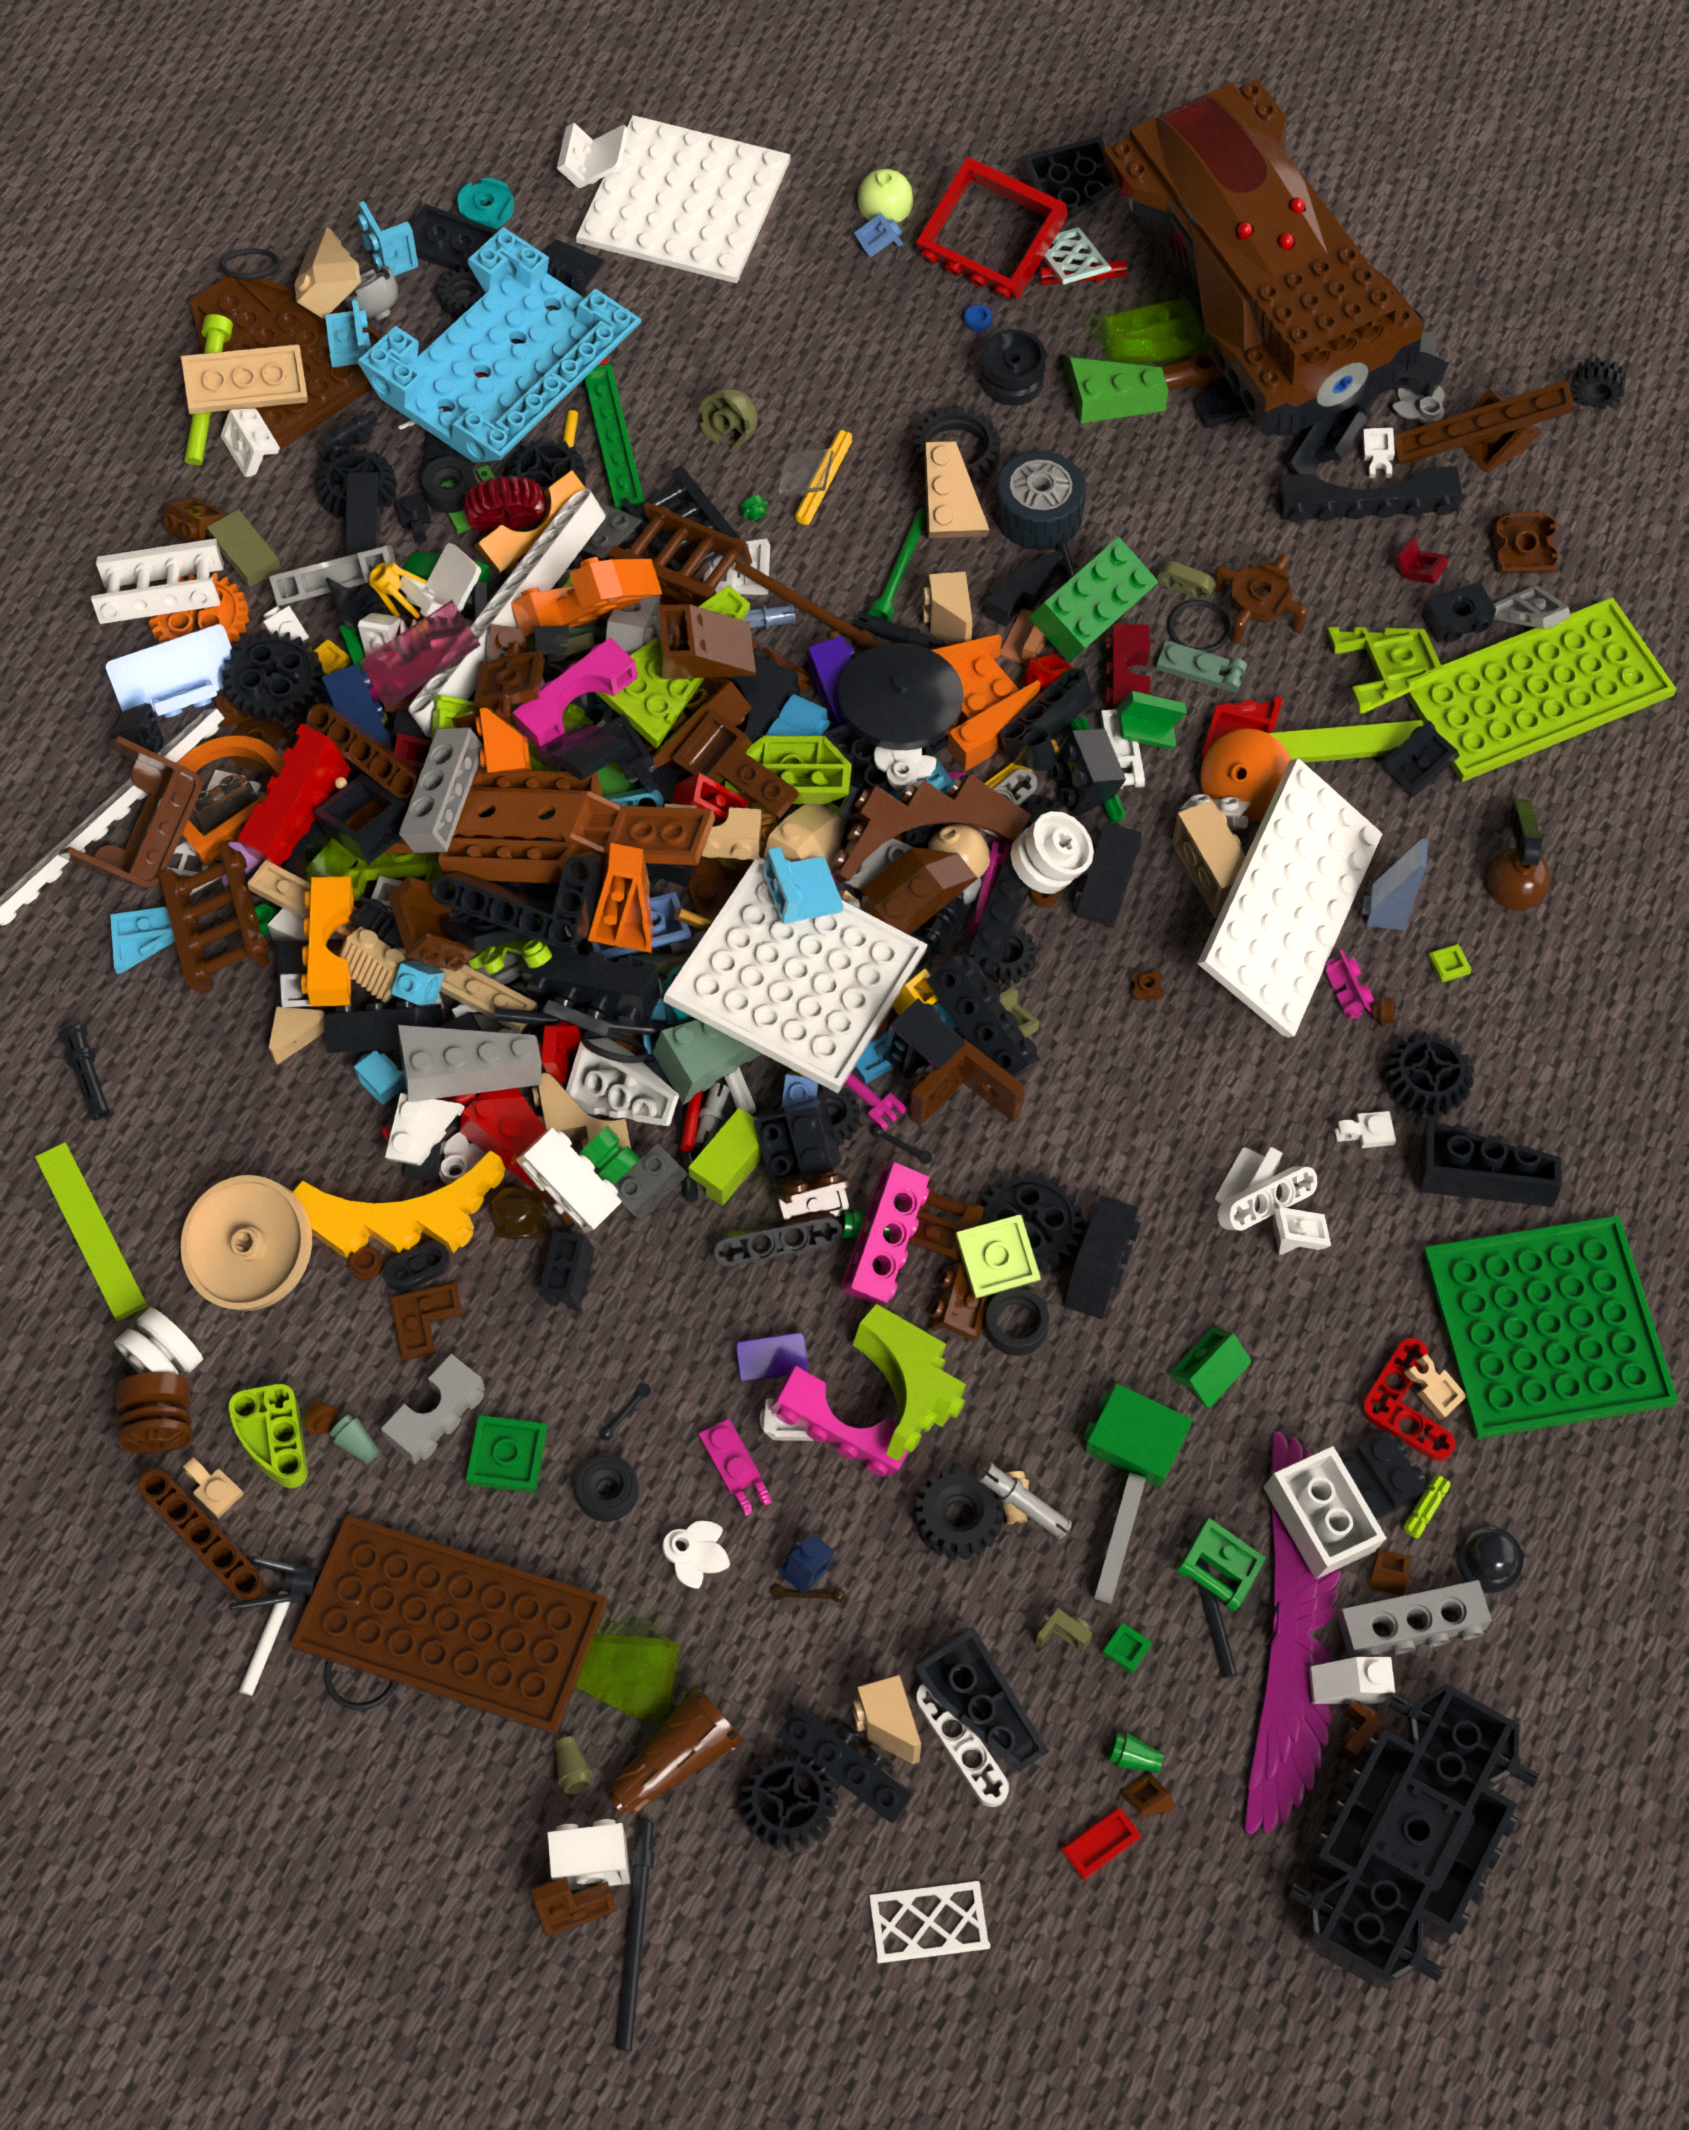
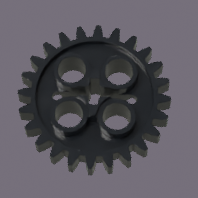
[222,630,323,723]
[975,1171,1084,1275]

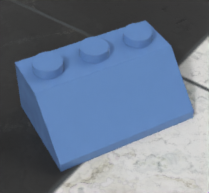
[587,892,691,961]

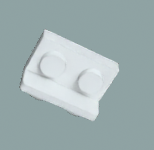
[220,408,280,477]

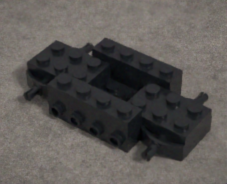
[1288,1684,1540,1989]

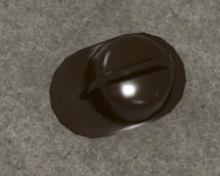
[492,1186,553,1239]

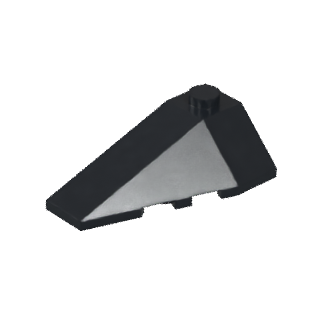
[913,1627,1049,1772]

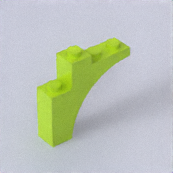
[852,1304,966,1461]

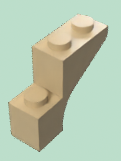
[532,1073,631,1149]

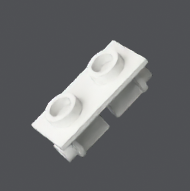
[1180,794,1251,831]

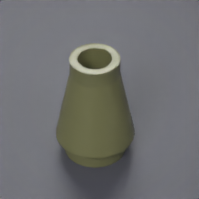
[554,1736,593,1795]

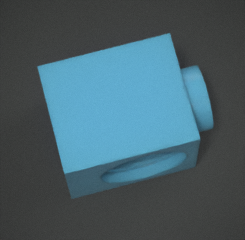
[391,961,446,1006]

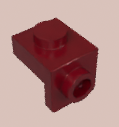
[1396,538,1448,584]

